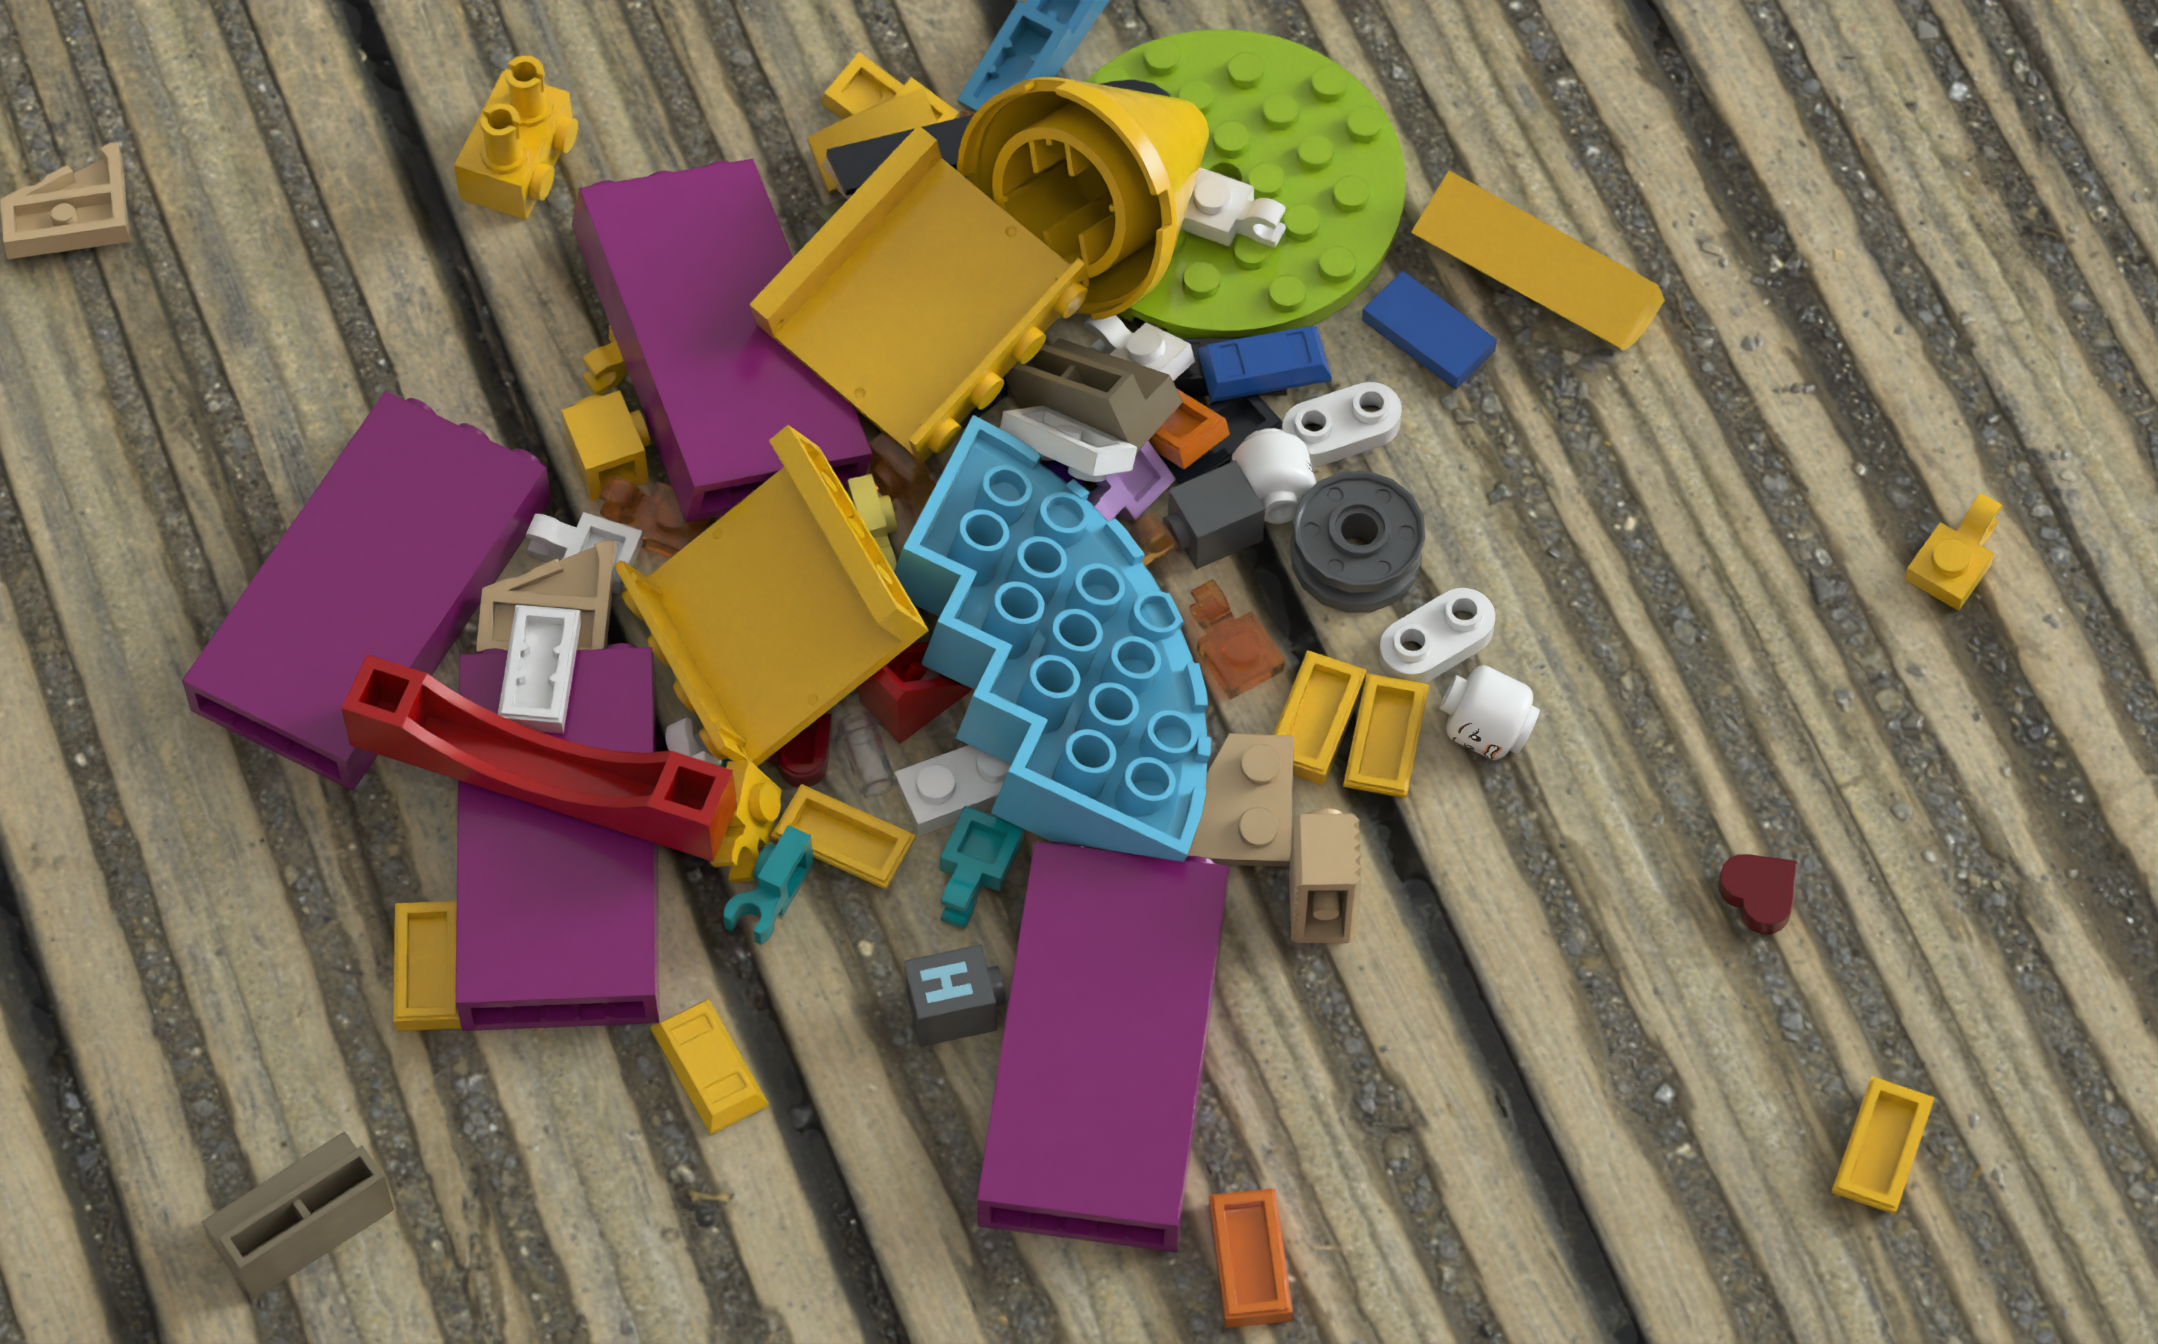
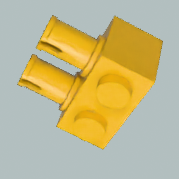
[454,55,578,220]

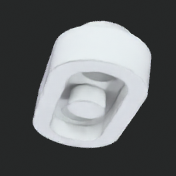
[1282,382,1402,467]
[1379,588,1495,684]

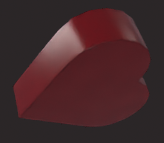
[766,714,832,788]
[1718,854,1798,934]

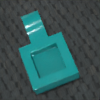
[940,806,1025,929]
[723,825,814,945]

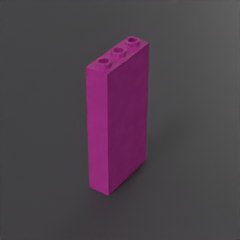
[572,158,872,522]
[182,391,552,791]
[456,643,660,1031]
[977,841,1229,1252]

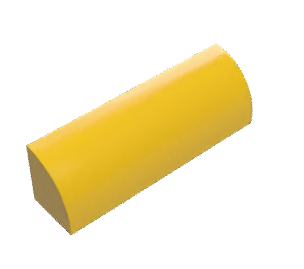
[1411,170,1665,350]

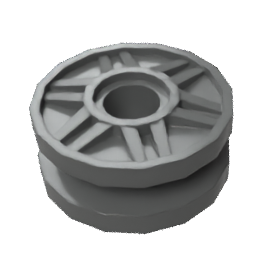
[1290,471,1426,613]

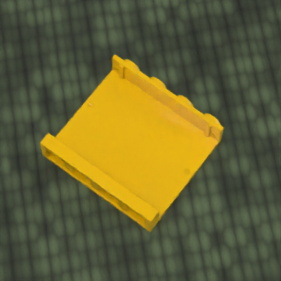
[749,125,1090,465]
[614,425,929,767]

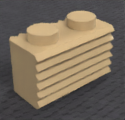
[1289,808,1362,943]

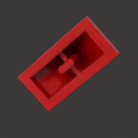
[858,642,972,744]

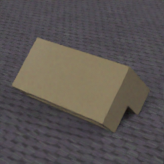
[1004,338,1183,453]
[202,1131,394,1301]

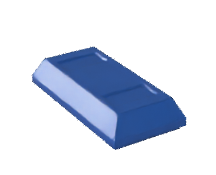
[1197,326,1332,402]

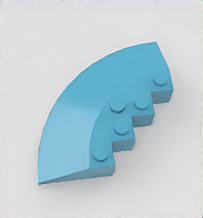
[894,415,1211,862]

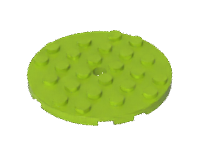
[1084,29,1406,339]

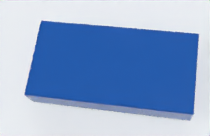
[1362,270,1497,390]

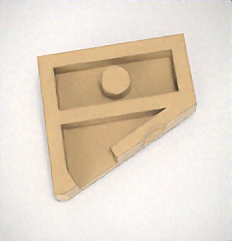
[0,142,130,259]
[476,540,617,652]
[1187,733,1294,867]

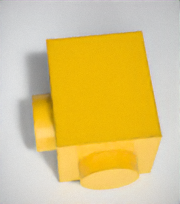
[561,390,651,502]

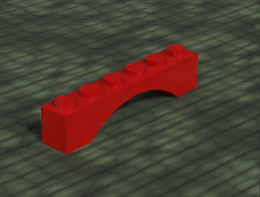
[341,654,737,862]

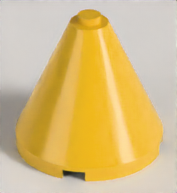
[957,77,1209,321]

